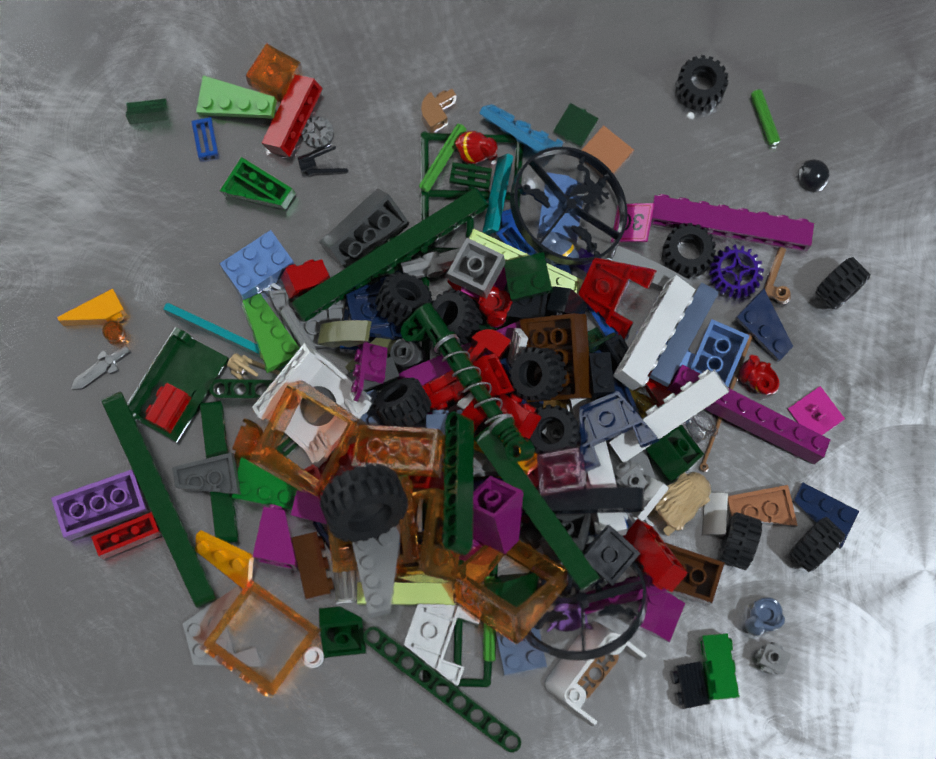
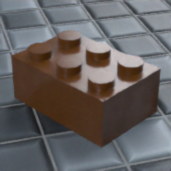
[666,543,724,605]

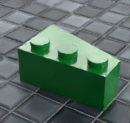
[220,157,296,210]
[232,457,299,513]
[699,633,740,701]

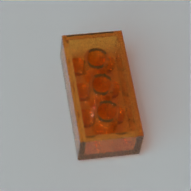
[351,424,445,477]

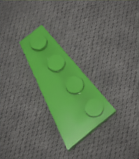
[196,75,277,119]
[242,293,300,373]

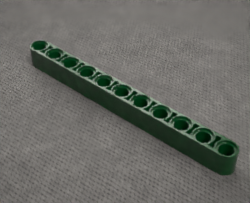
[292,188,489,322]
[101,391,217,608]

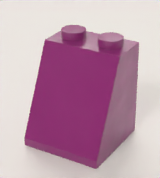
[473,476,523,554]
[252,504,298,570]

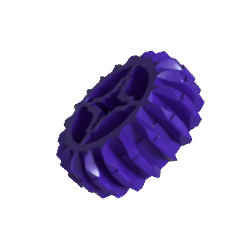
[708,244,764,299]

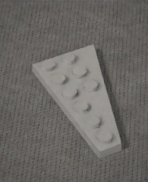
[352,489,407,618]

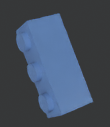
[537,173,584,243]

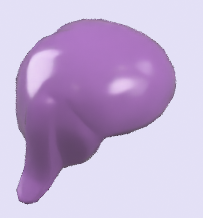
[547,603,593,632]

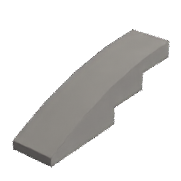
[612,246,691,291]

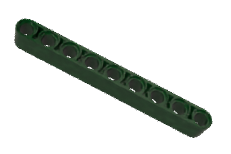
[474,425,600,591]
[363,626,521,753]

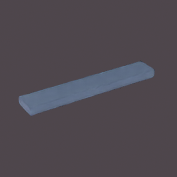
[649,282,719,387]

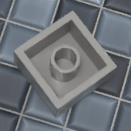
[447,238,506,298]

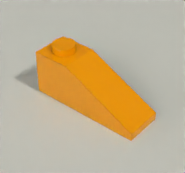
[57,288,127,326]

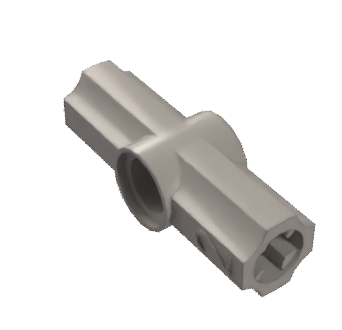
[401,248,460,278]

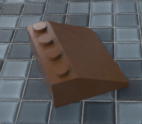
[520,313,592,402]

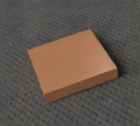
[582,126,634,177]

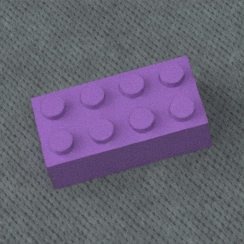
[51,470,150,541]

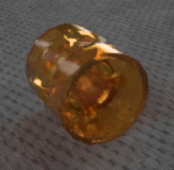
[102,321,127,345]

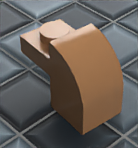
[421,89,456,133]

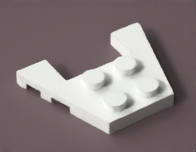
[404,604,485,686]

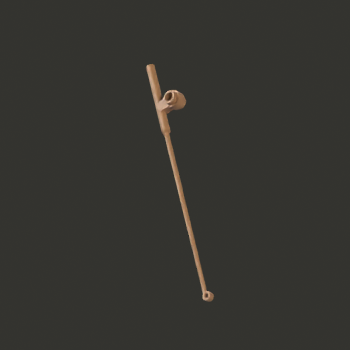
[700,247,791,472]

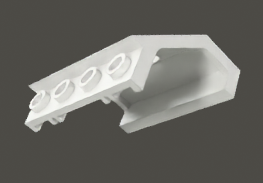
[252,343,372,468]

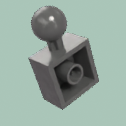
[516,513,595,561]

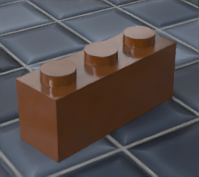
[292,531,334,601]

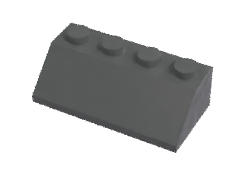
[319,188,409,270]

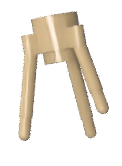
[227,353,280,387]

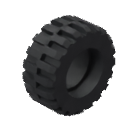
[320,464,408,542]

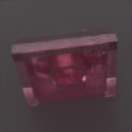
[537,447,586,496]

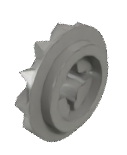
[302,115,333,147]

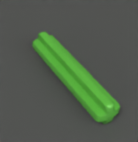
[751,89,780,145]

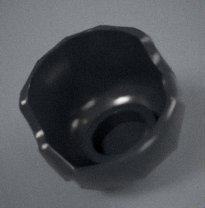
[799,159,829,192]

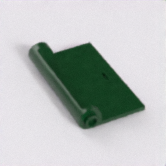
[127,327,229,443]

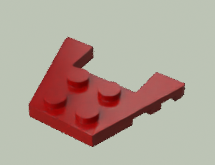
[578,258,657,339]

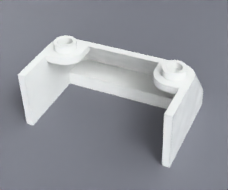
[545,622,647,726]

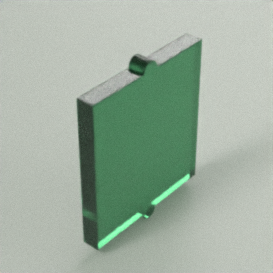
[553,103,599,148]

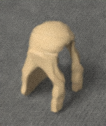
[648,472,711,536]

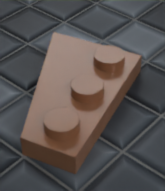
[727,485,798,527]

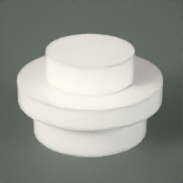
[302,646,324,668]

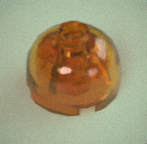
[231,418,266,461]

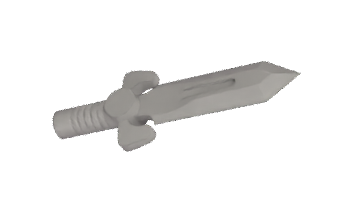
[71,345,130,389]

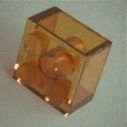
[246,43,302,103]

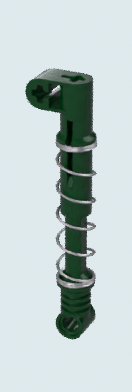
[401,303,535,462]

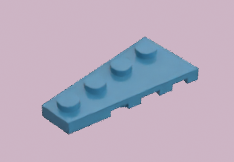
[479,104,564,153]

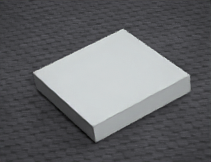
[627,475,669,521]

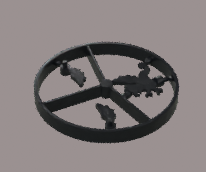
[510,147,627,265]
[519,557,648,661]

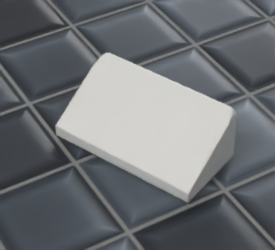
[702,493,728,536]

